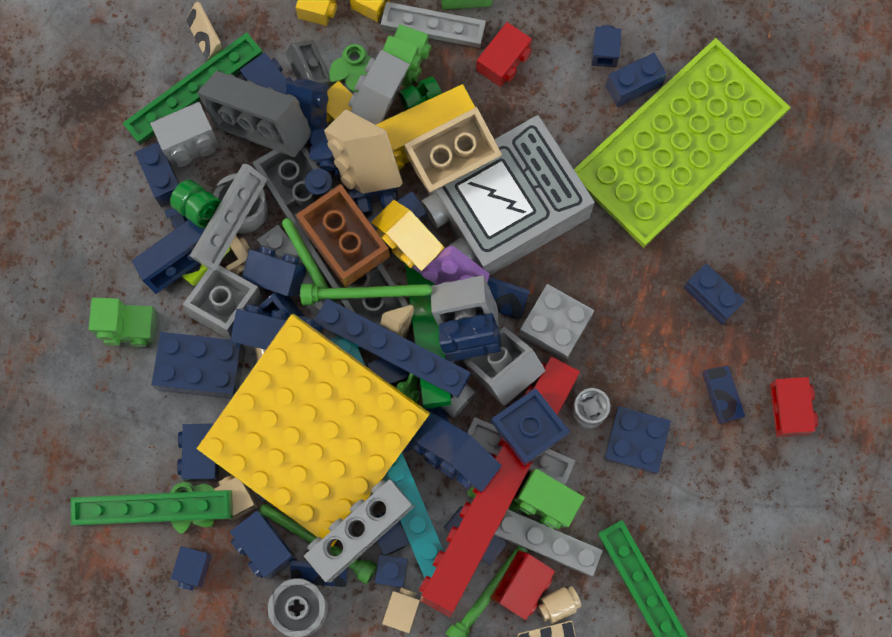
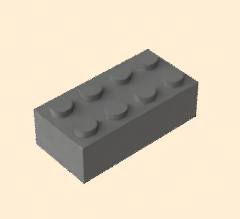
[197,71,311,157]

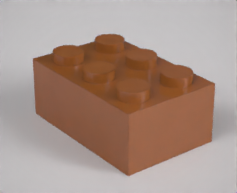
[296,184,390,288]

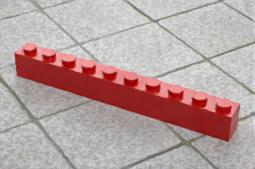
[419,357,580,618]

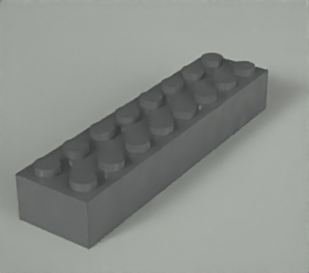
[252,146,408,325]

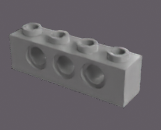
[304,479,416,582]

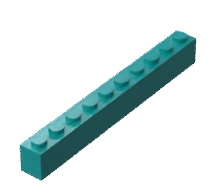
[330,336,444,578]

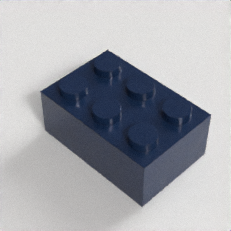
[151,332,246,399]
[408,409,502,493]

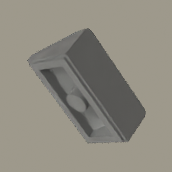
[285,40,334,86]

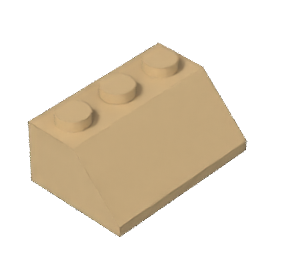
[404,107,502,193]
[324,109,403,194]

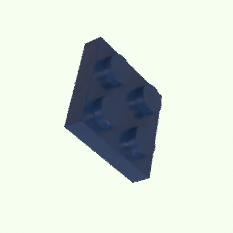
[491,388,570,466]
[604,406,671,474]

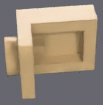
[225,235,250,277]

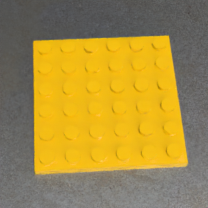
[197,314,430,548]

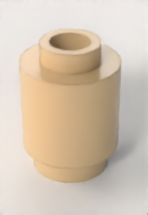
[538,586,582,624]

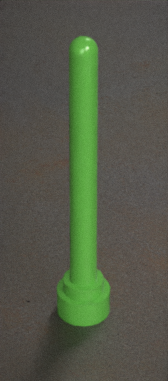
[282,218,337,336]
[300,283,432,306]
[259,504,378,585]
[445,546,528,637]

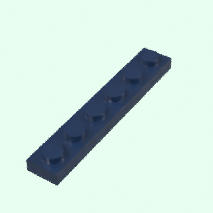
[314,298,471,398]

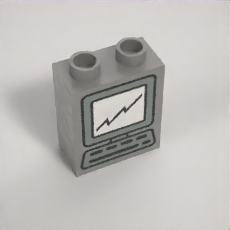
[421,115,595,276]

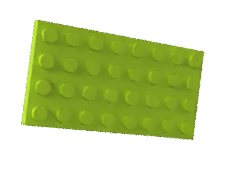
[574,38,791,248]

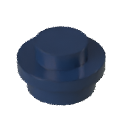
[305,169,332,195]

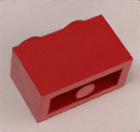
[476,22,532,87]
[770,377,818,437]
[490,550,555,620]

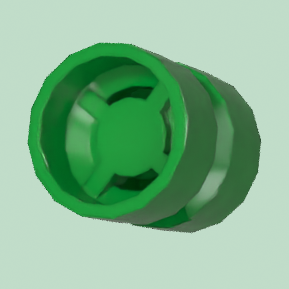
[398,76,442,111]
[170,180,221,228]

